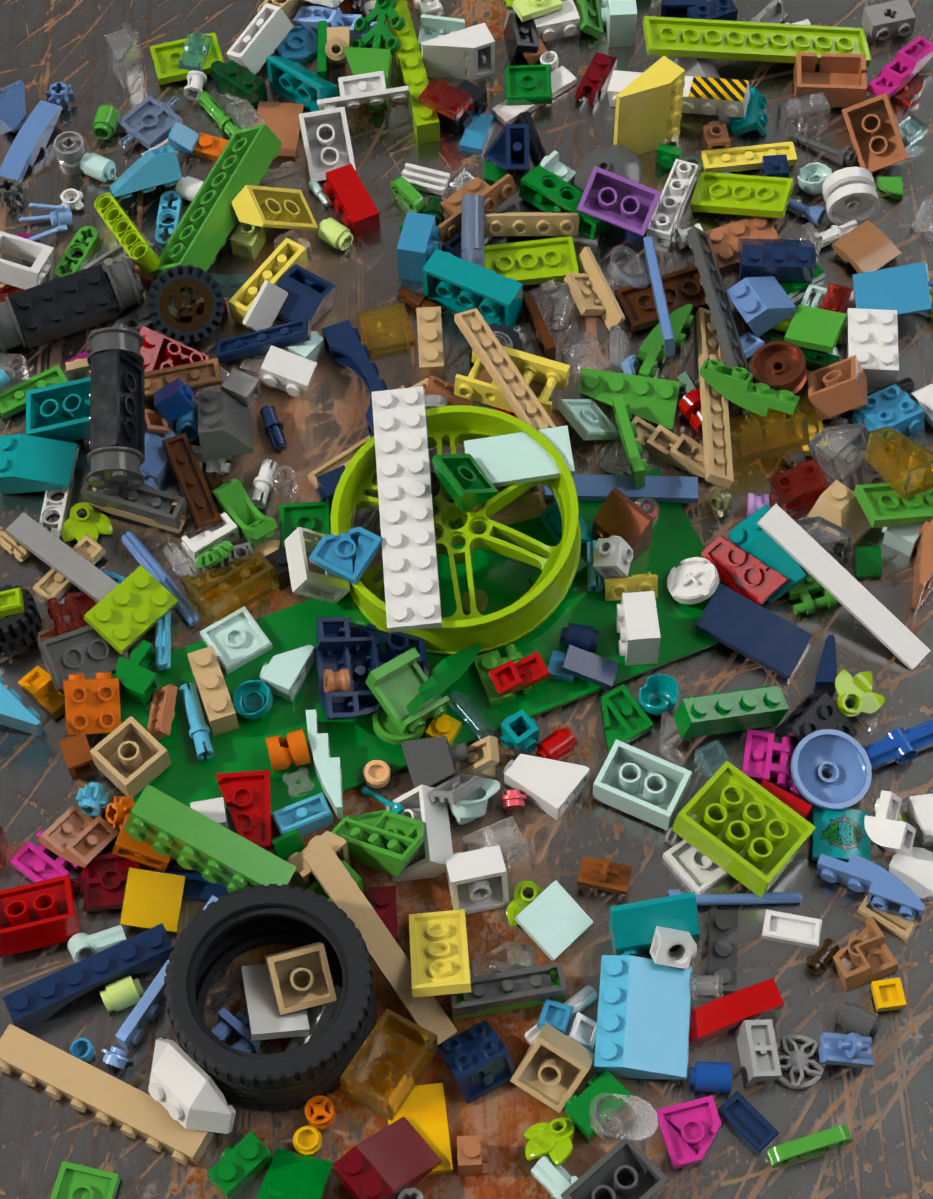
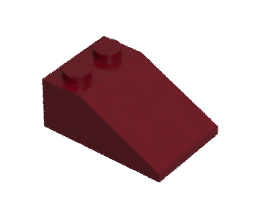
[332,1116,442,1199]

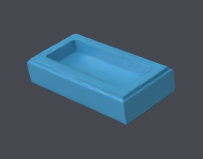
[459,113,494,155]

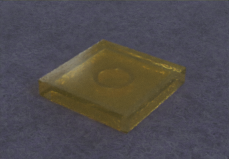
[357,303,416,355]

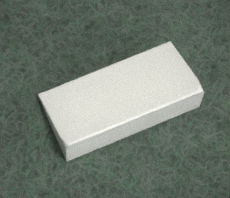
[243,280,288,331]

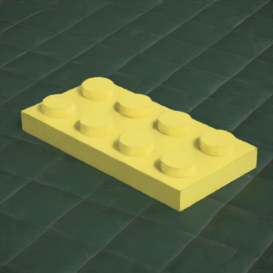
[409,909,471,998]

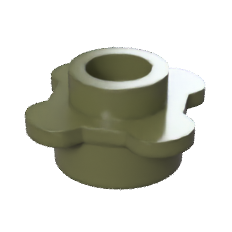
[710,487,733,517]

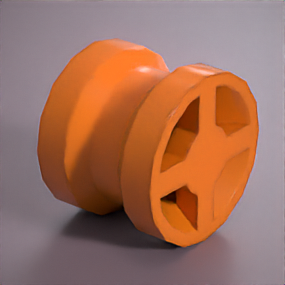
[305,1095,335,1131]

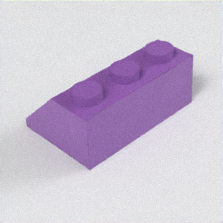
[576,166,661,237]

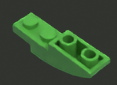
[638,303,695,378]
[699,360,800,417]

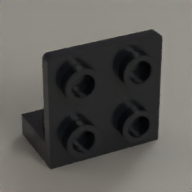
[775,692,857,742]

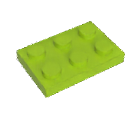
[149,32,224,85]
[84,565,178,655]

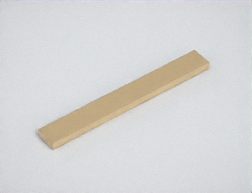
[454,308,556,430]
[303,841,457,1049]

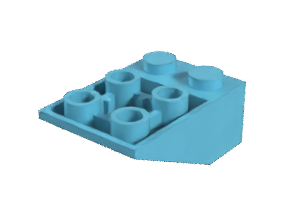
[109,145,183,199]
[0,676,43,736]

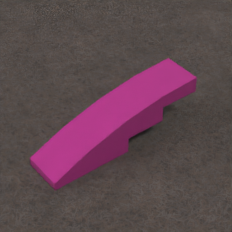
[867,36,933,98]

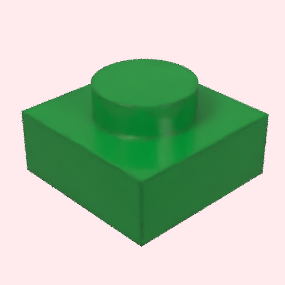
[656,143,682,169]

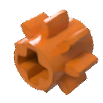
[106,796,136,829]

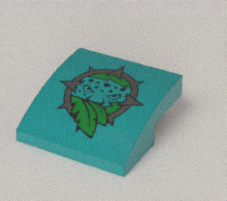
[810,806,871,863]

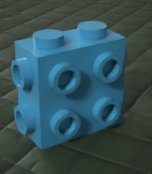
[852,384,926,449]

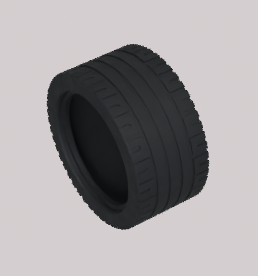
[164,884,377,1112]

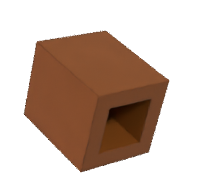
[58,732,98,780]

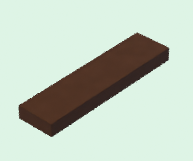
[162,433,222,532]

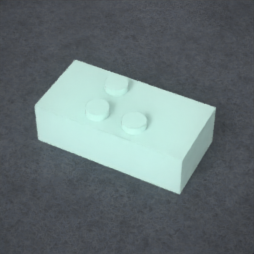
[601,0,637,48]

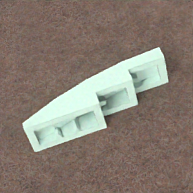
[306,709,343,819]

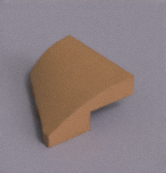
[833,917,898,992]

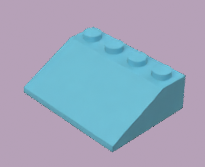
[594,955,693,1080]

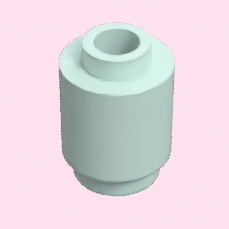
[80,153,116,182]

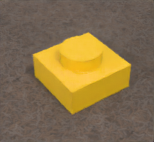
[425,714,462,746]
[870,977,907,1012]

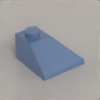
[0,79,26,135]

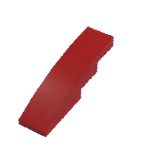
[689,978,784,1047]

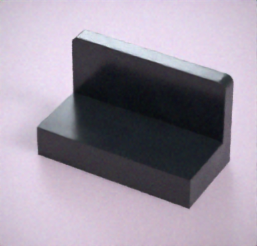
[504,13,539,64]

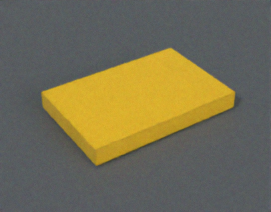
[385,1083,453,1175]

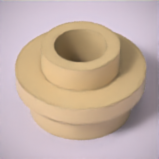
[325,37,348,61]

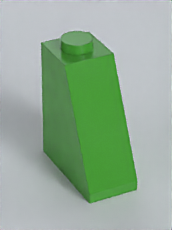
[344,47,392,112]

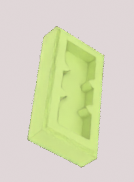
[512,0,563,22]

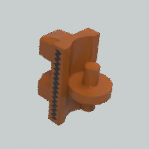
[577,856,632,895]

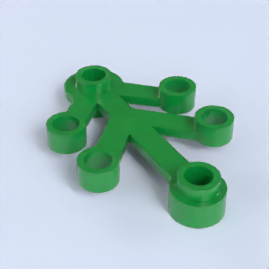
[350,0,405,52]

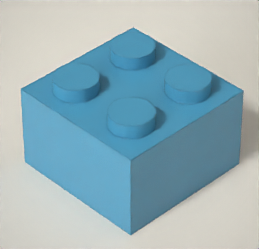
[396,211,440,283]

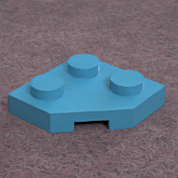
[309,526,383,585]

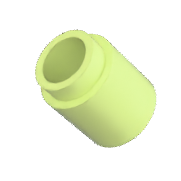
[317,218,354,251]
[100,975,144,1013]

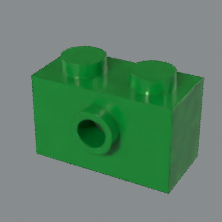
[206,1131,273,1199]

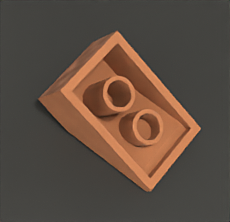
[842,93,908,173]
[911,519,933,611]

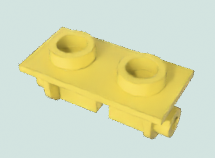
[603,572,658,601]

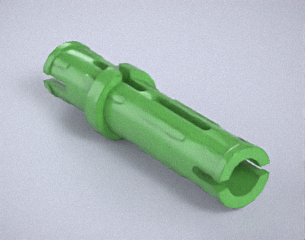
[197,91,241,138]

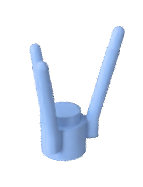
[19,203,73,241]

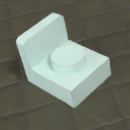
[540,150,576,184]

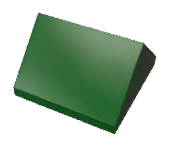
[432,454,498,515]

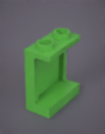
[365,647,450,735]

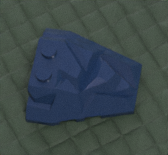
[314,617,430,720]

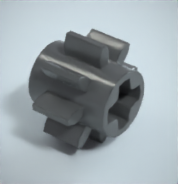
[0,179,24,207]

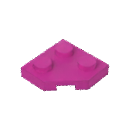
[655,1095,721,1170]

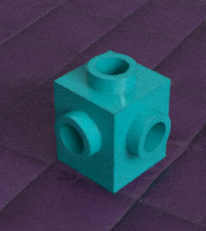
[500,709,540,756]

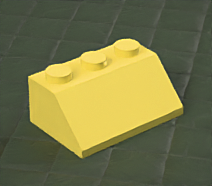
[231,185,318,231]

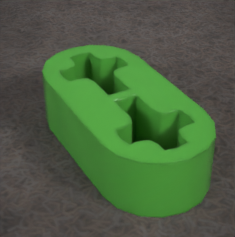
[390,176,426,213]

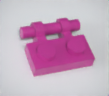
[742,729,794,789]
[10,829,81,883]

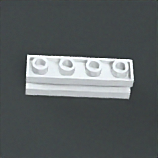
[646,159,698,253]

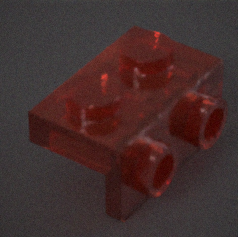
[418,77,474,122]

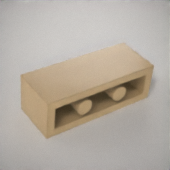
[416,306,445,381]
[187,646,239,736]

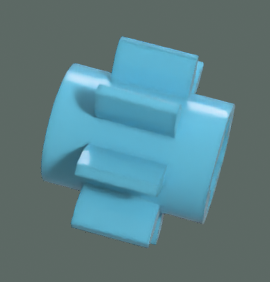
[75,782,112,816]

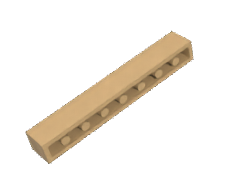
[0,1024,214,1166]

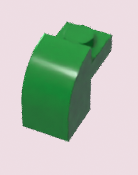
[116,640,160,707]

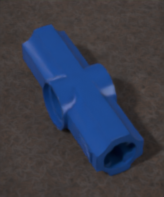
[863,719,933,770]

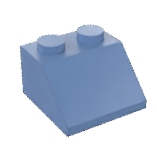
[725,276,798,337]

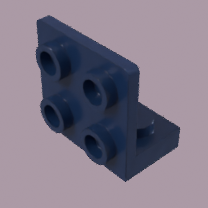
[436,1021,516,1104]

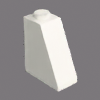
[503,754,590,821]

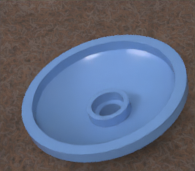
[791,729,872,810]

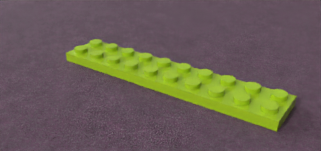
[642,16,871,67]

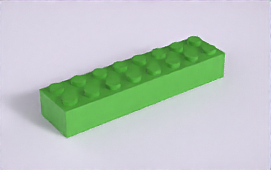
[152,124,283,288]

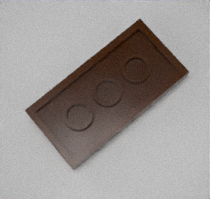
[614,266,709,332]

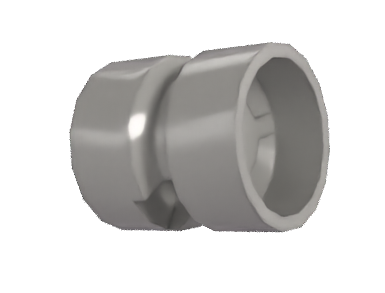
[53,131,86,176]

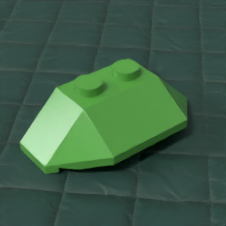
[331,810,425,877]

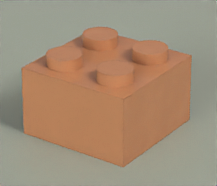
[808,355,867,421]

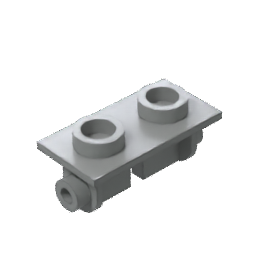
[750,0,788,23]

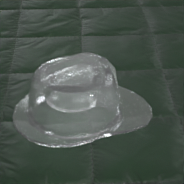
[607,245,649,289]
[589,1093,658,1142]

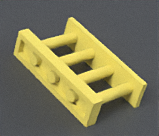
[454,346,570,418]

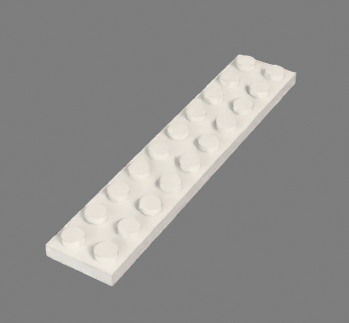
[371,386,443,633]

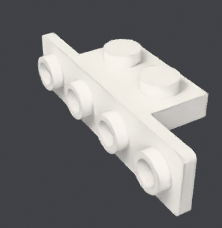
[317,71,411,110]

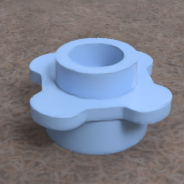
[101,1045,133,1069]

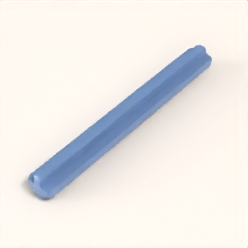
[121,531,202,627]

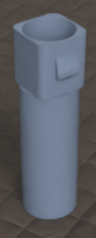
[460,194,485,268]

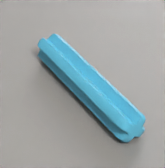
[155,611,171,671]

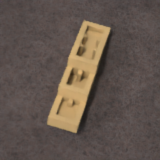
[631,415,705,478]

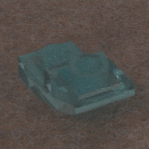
[179,32,212,71]

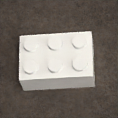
[844,308,899,387]

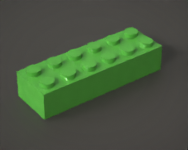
[124,784,297,893]

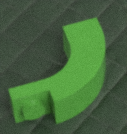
[211,479,279,547]

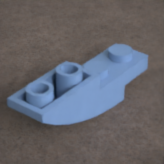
[816,854,925,922]

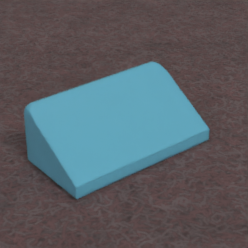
[271,792,334,838]

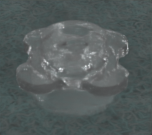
[283,767,314,797]

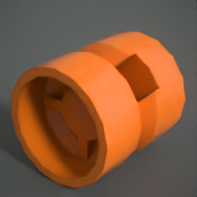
[265,729,311,772]

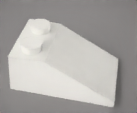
[299,107,356,182]

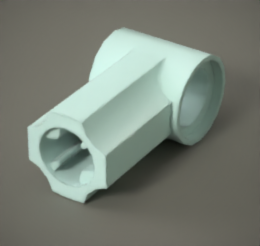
[68,925,127,963]
[531,1154,579,1199]

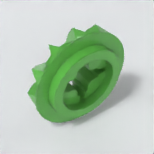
[194,541,233,569]

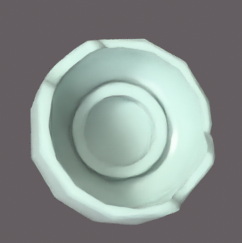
[796,162,832,195]

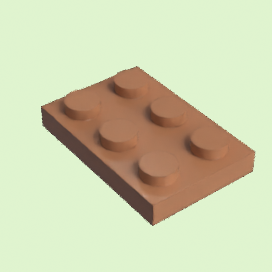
[705,216,780,274]

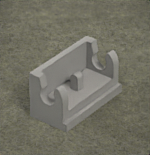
[735,1019,782,1087]

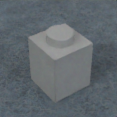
[221,368,262,410]

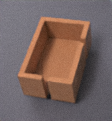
[793,52,867,107]

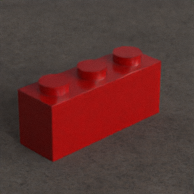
[324,164,381,237]

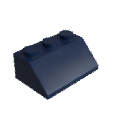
[738,238,816,283]

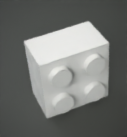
[616,591,661,666]

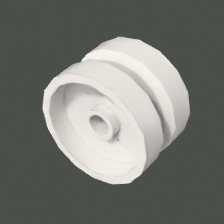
[822,167,880,226]

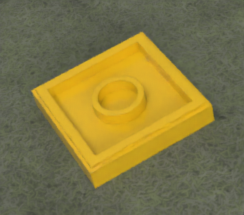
[120,868,185,933]

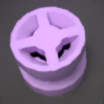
[746,493,769,518]

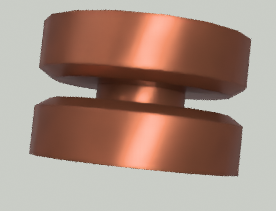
[750,341,808,397]

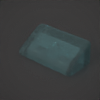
[449,691,497,740]

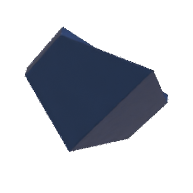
[483,124,530,171]

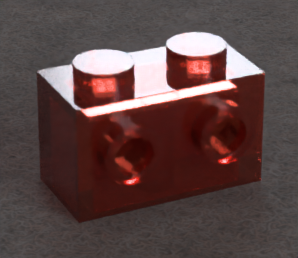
[768,458,829,513]

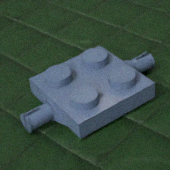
[117,95,183,149]

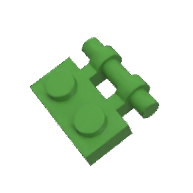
[786,573,839,615]
[473,644,533,707]

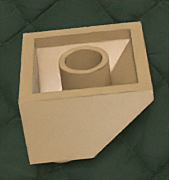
[801,480,871,558]

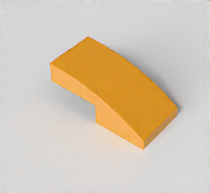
[18,665,65,720]

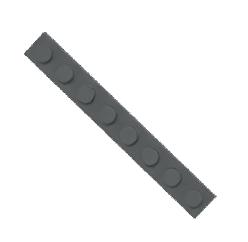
[687,226,753,383]

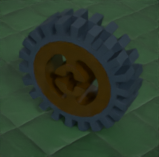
[147,265,224,343]

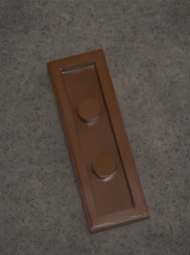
[523,291,556,361]

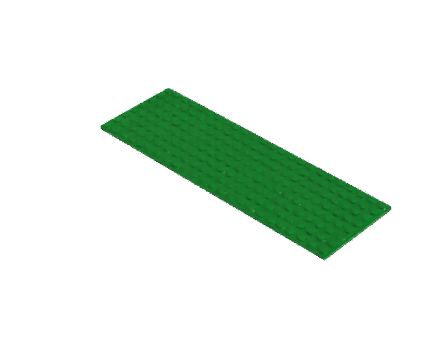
[102,468,727,862]

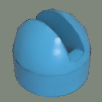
[69,1038,95,1063]

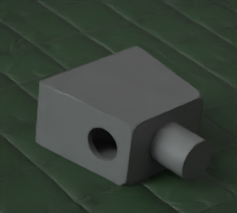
[401,736,470,788]

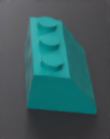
[266,55,340,112]
[608,892,700,957]

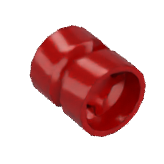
[678,388,703,435]

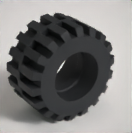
[0,585,42,655]

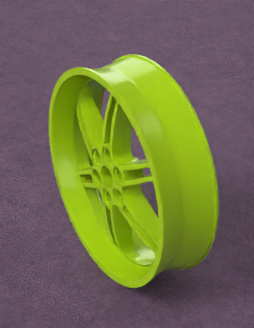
[330,405,581,655]

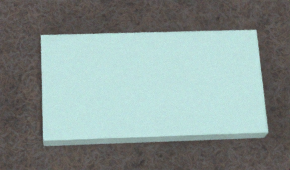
[464,426,575,487]

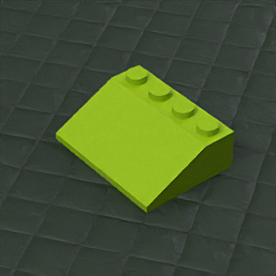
[672,761,816,898]

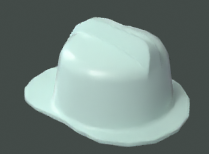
[447,778,501,825]

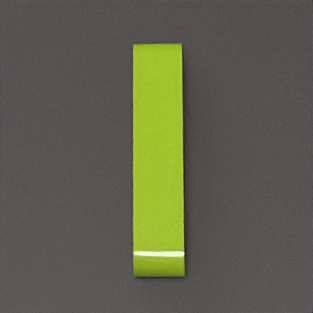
[94,193,160,274]

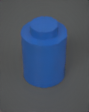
[689,1061,732,1093]

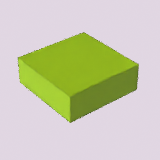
[0,587,24,618]

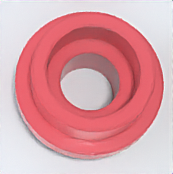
[499,789,527,810]

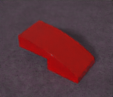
[488,651,551,696]

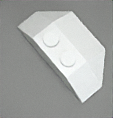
[148,1037,236,1134]

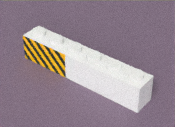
[607,70,750,118]

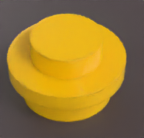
[293,1126,323,1156]

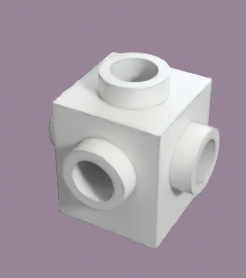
[593,536,633,579]

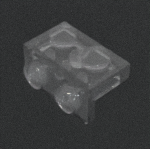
[258,161,309,193]

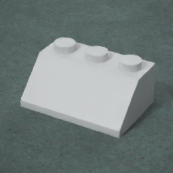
[385,784,453,882]

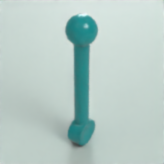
[360,785,404,814]

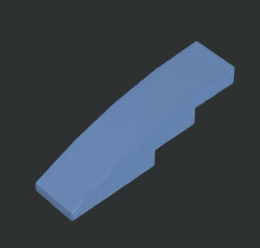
[0,100,62,185]

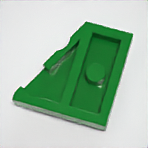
[601,684,654,752]

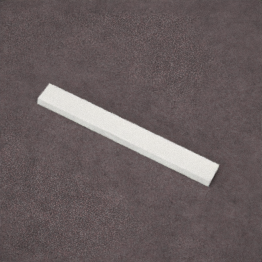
[756,504,931,670]

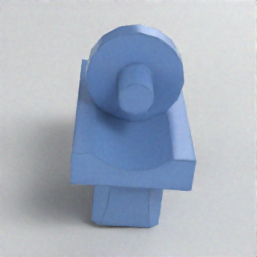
[211,1007,263,1054]
[818,1032,875,1068]

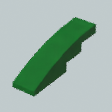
[406,643,482,715]

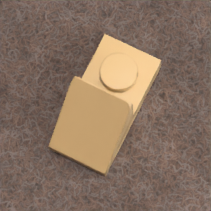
[455,735,499,778]

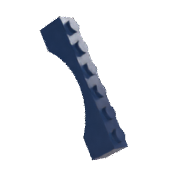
[321,319,388,438]
[2,923,174,1031]

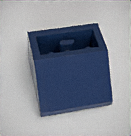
[277,264,336,327]

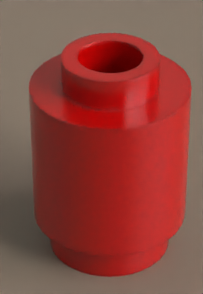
[536,727,578,761]

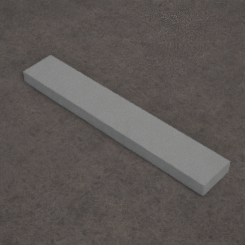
[5,512,119,603]

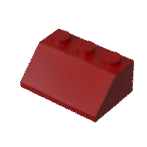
[0,875,81,957]

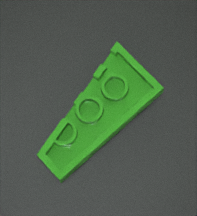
[578,368,681,432]

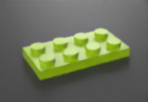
[690,172,794,219]
[484,236,579,286]

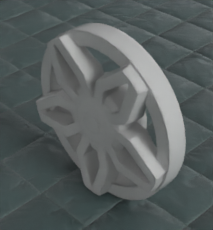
[776,1034,825,1090]

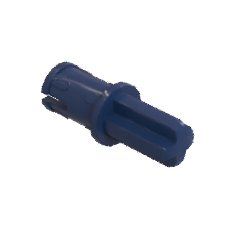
[260,405,287,452]

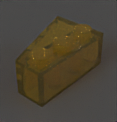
[865,426,933,499]
[181,552,279,624]

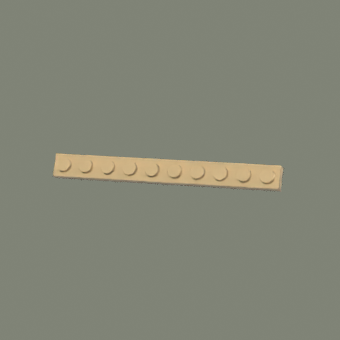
[695,307,734,488]

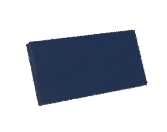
[695,584,813,680]

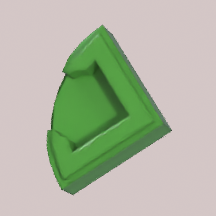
[877,177,904,200]

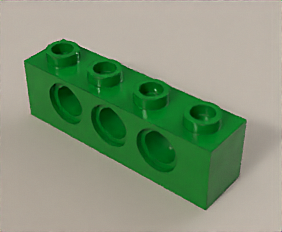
[519,165,610,240]

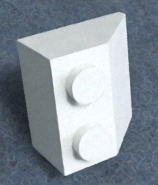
[444,845,510,915]

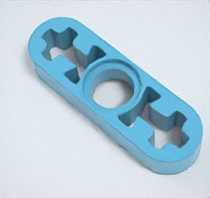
[154,191,183,251]

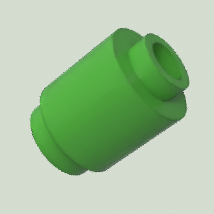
[92,105,120,140]

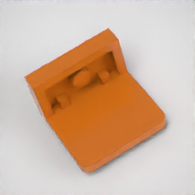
[63,672,121,735]

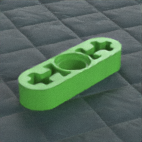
[55,226,100,279]
[767,1125,853,1168]

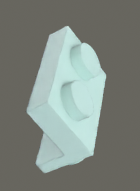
[418,14,466,50]

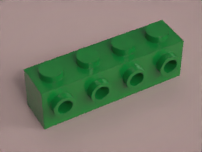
[673,685,789,739]

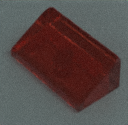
[820,283,854,314]

